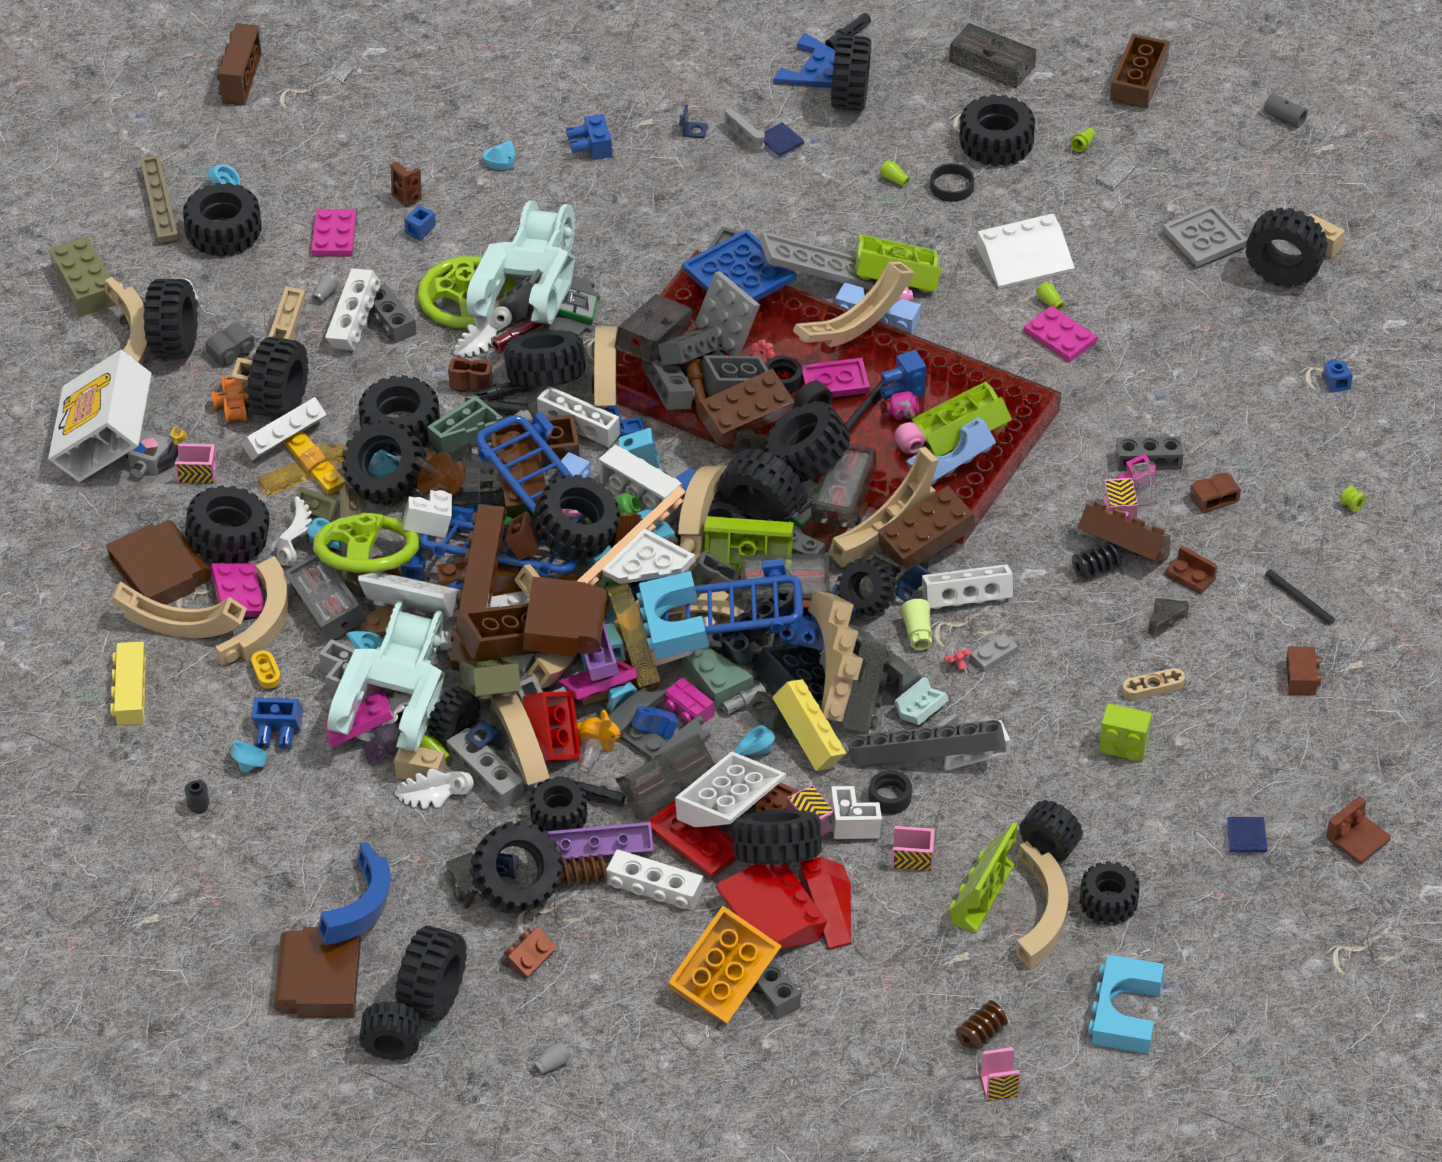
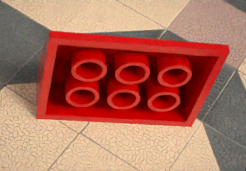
[715,863,827,950]

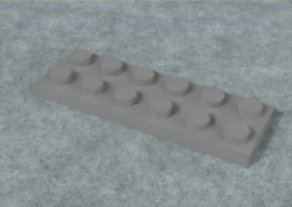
[759,232,876,290]

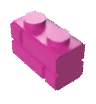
[664,678,715,726]

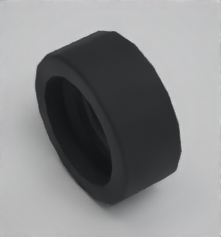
[765,356,802,394]
[793,380,833,409]
[869,770,912,814]

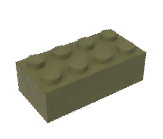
[49,236,116,317]
[459,657,521,699]

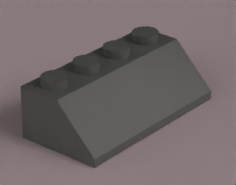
[848,624,921,699]

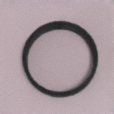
[930,163,974,202]

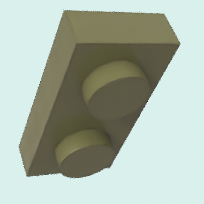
[293,487,340,521]

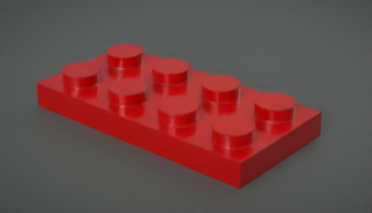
[647,800,736,879]

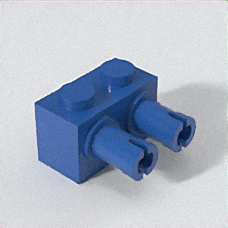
[566,114,612,160]
[880,350,926,400]
[779,614,825,650]
[251,697,304,749]

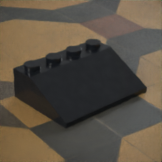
[752,645,862,720]

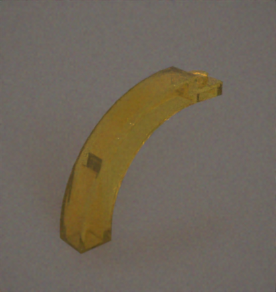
[605,583,660,688]

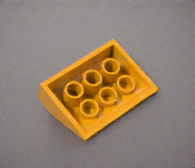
[668,906,781,1024]

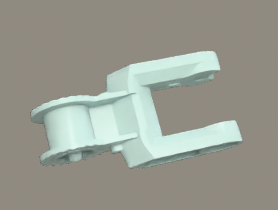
[467,201,575,324]
[327,600,445,752]

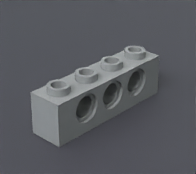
[446,728,525,809]

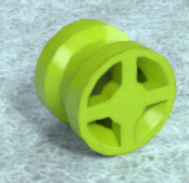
[1340,485,1367,513]

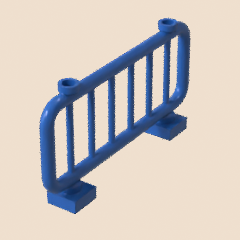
[476,412,587,523]
[419,506,580,577]
[640,559,803,640]

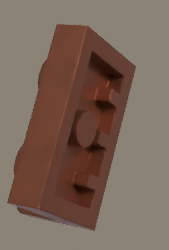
[390,161,422,207]
[1165,546,1217,595]

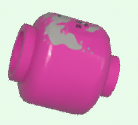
[887,391,919,420]

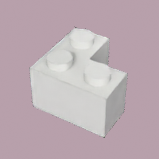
[403,490,452,538]
[829,786,882,839]

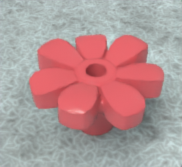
[751,340,775,363]
[944,649,972,670]

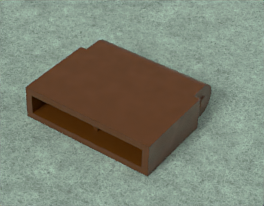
[106,520,211,605]
[523,577,607,656]
[273,927,361,1018]

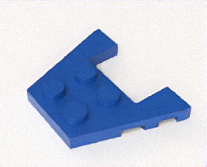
[774,33,835,88]

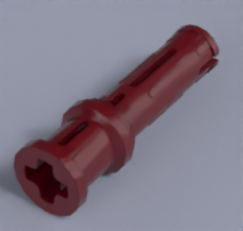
[491,320,549,354]

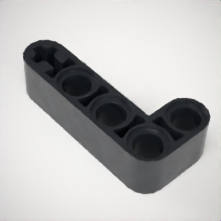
[718,589,794,665]

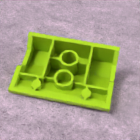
[855,234,942,293]
[911,382,1012,456]
[704,516,794,592]
[949,822,1018,933]

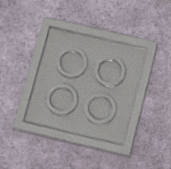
[1163,205,1247,267]
[694,271,760,356]

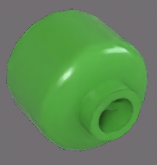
[613,493,641,513]

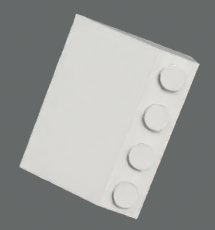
[977,214,1074,289]
[358,572,459,620]
[675,751,786,827]

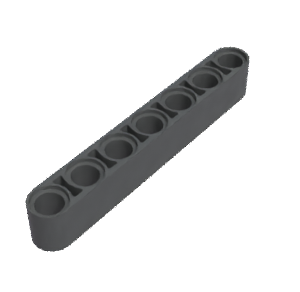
[847,720,1006,765]

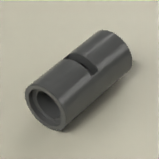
[1264,93,1308,127]

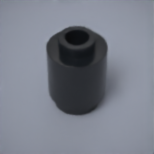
[184,780,210,813]

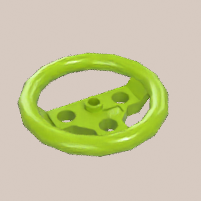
[417,256,516,329]
[313,513,419,573]

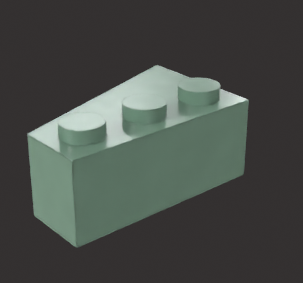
[427,396,503,453]
[681,647,753,711]

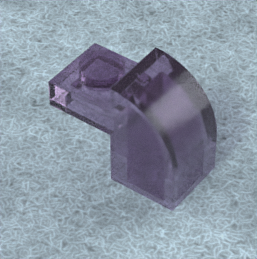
[363,724,401,766]

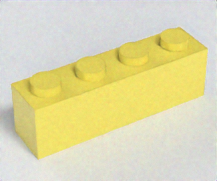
[111,642,146,725]
[772,679,846,771]

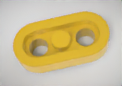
[251,650,281,689]

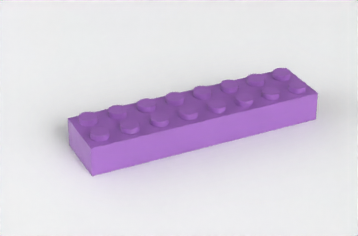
[584,622,619,681]
[547,822,654,861]

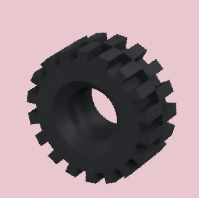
[427,686,481,745]

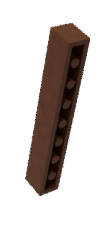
[447,504,506,671]

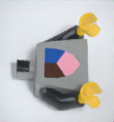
[125,427,187,478]

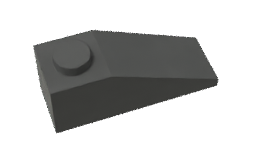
[498,269,541,322]

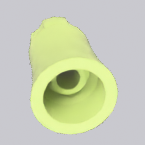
[900,599,932,651]

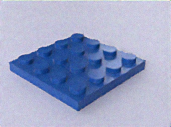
[682,229,797,301]

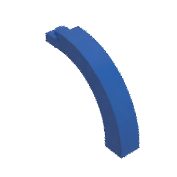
[317,842,391,945]

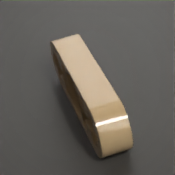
[1122,668,1185,700]

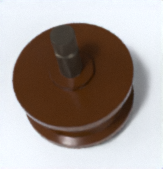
[414,452,466,497]

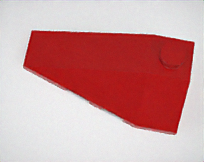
[799,856,851,950]

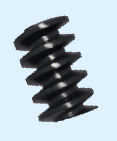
[1072,542,1121,579]

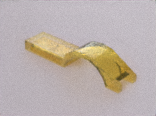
[258,444,346,496]

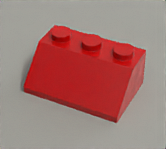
[523,691,581,763]

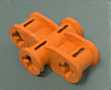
[212,375,249,423]

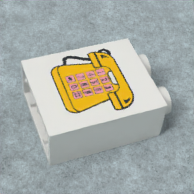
[48,350,151,482]

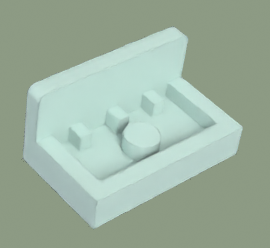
[895,677,949,725]

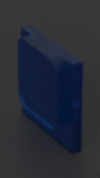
[763,122,804,157]
[1227,817,1267,852]

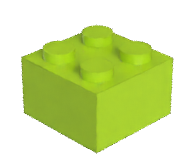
[1099,703,1152,762]

